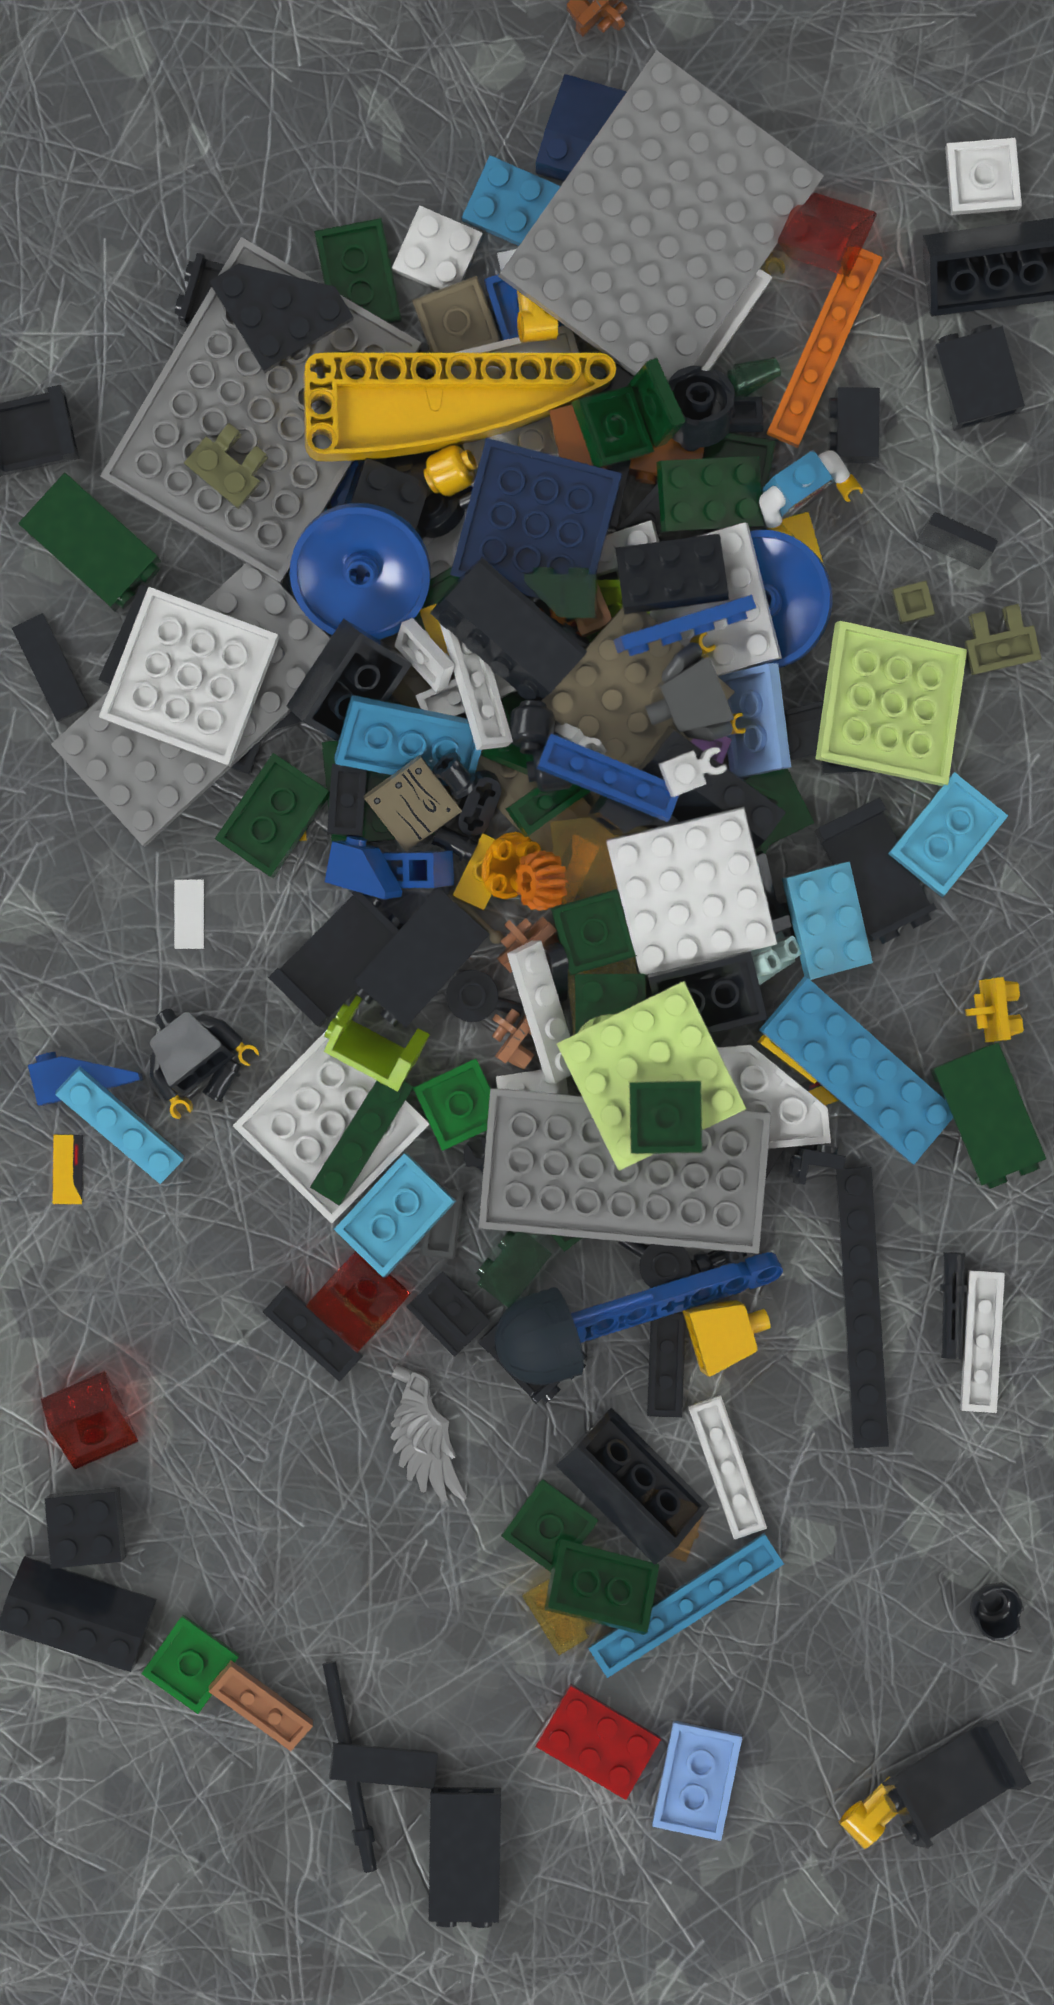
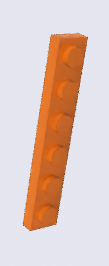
[767,243,883,448]

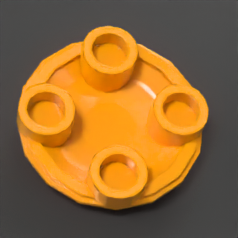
[482,831,541,900]

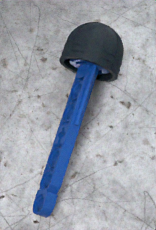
[495,1252,783,1385]

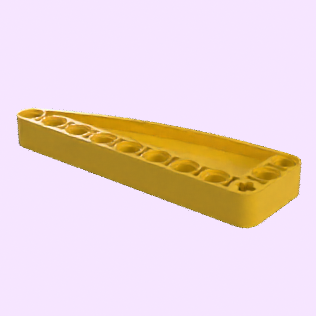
[303,353,616,462]

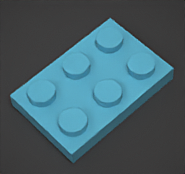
[888,772,1008,897]
[782,862,873,980]
[334,1153,456,1278]

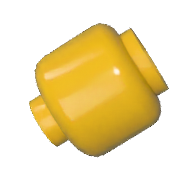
[423,444,478,496]

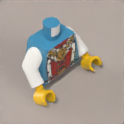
[759,450,863,537]

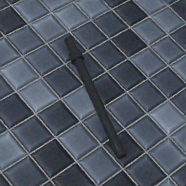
[322,1661,377,1873]

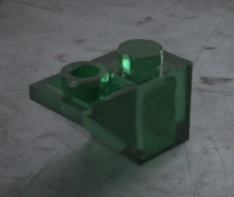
[524,567,598,619]

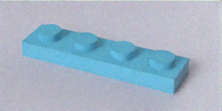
[55,1066,184,1184]

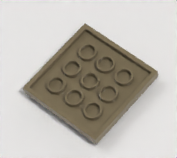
[540,606,735,769]

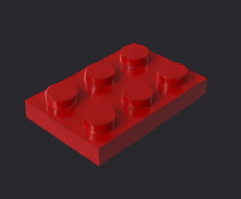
[535,1684,661,1800]

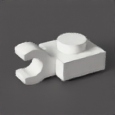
[554,720,607,754]

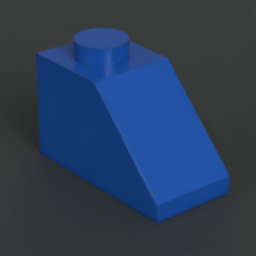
[325,835,403,899]

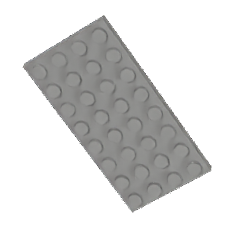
[51,563,330,847]
[479,1088,771,1254]

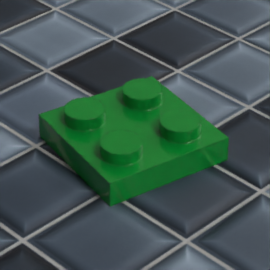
[413,1059,490,1151]
[141,1615,240,1714]

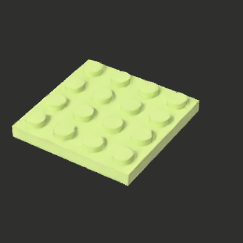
[815,621,967,786]
[557,981,746,1171]

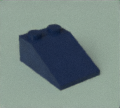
[536,74,627,182]

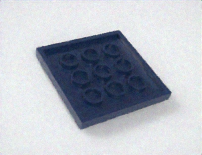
[450,438,623,611]

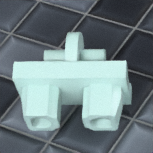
[751,930,801,985]

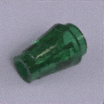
[727,357,781,397]

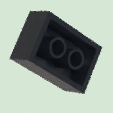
[286,619,412,742]

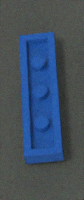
[613,595,756,657]
[537,733,679,822]

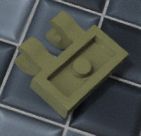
[184,423,269,510]
[964,604,1041,675]

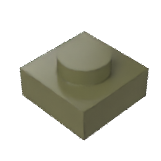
[891,581,935,624]

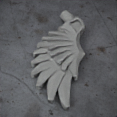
[391,1364,467,1502]

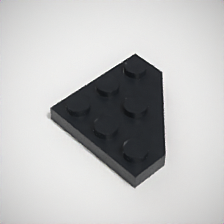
[209,263,354,374]

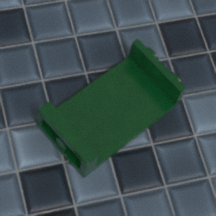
[18,472,161,612]
[930,1042,1046,1189]

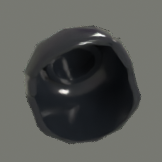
[970,1582,1024,1641]

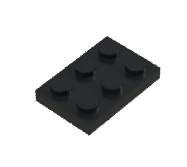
[615,533,729,615]

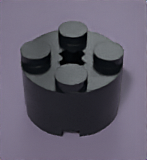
[668,366,735,451]

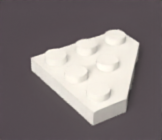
[717,1044,831,1149]

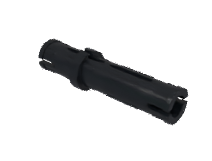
[940,1252,968,1359]

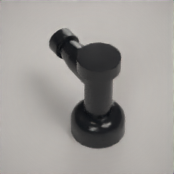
[693,1250,747,1273]

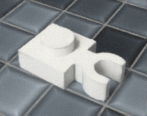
[659,747,727,797]

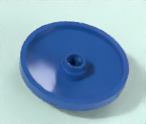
[290,503,431,640]
[747,530,832,669]

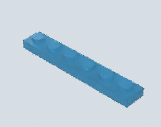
[588,1533,784,1678]

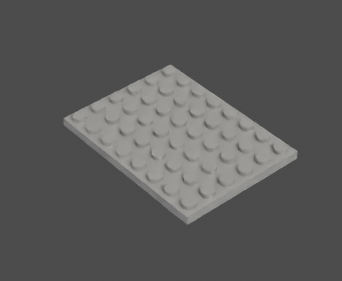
[498,50,824,381]
[100,237,422,584]

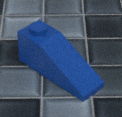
[382,851,454,888]
[28,1052,143,1106]

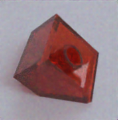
[778,192,877,277]
[306,1251,411,1353]
[41,1371,139,1469]

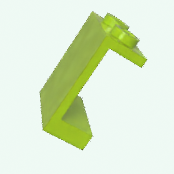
[323,995,430,1091]

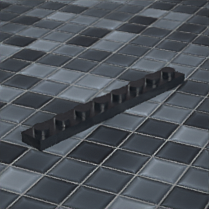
[836,1167,889,1448]

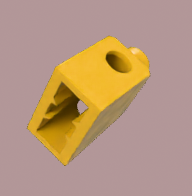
[683,1300,771,1377]

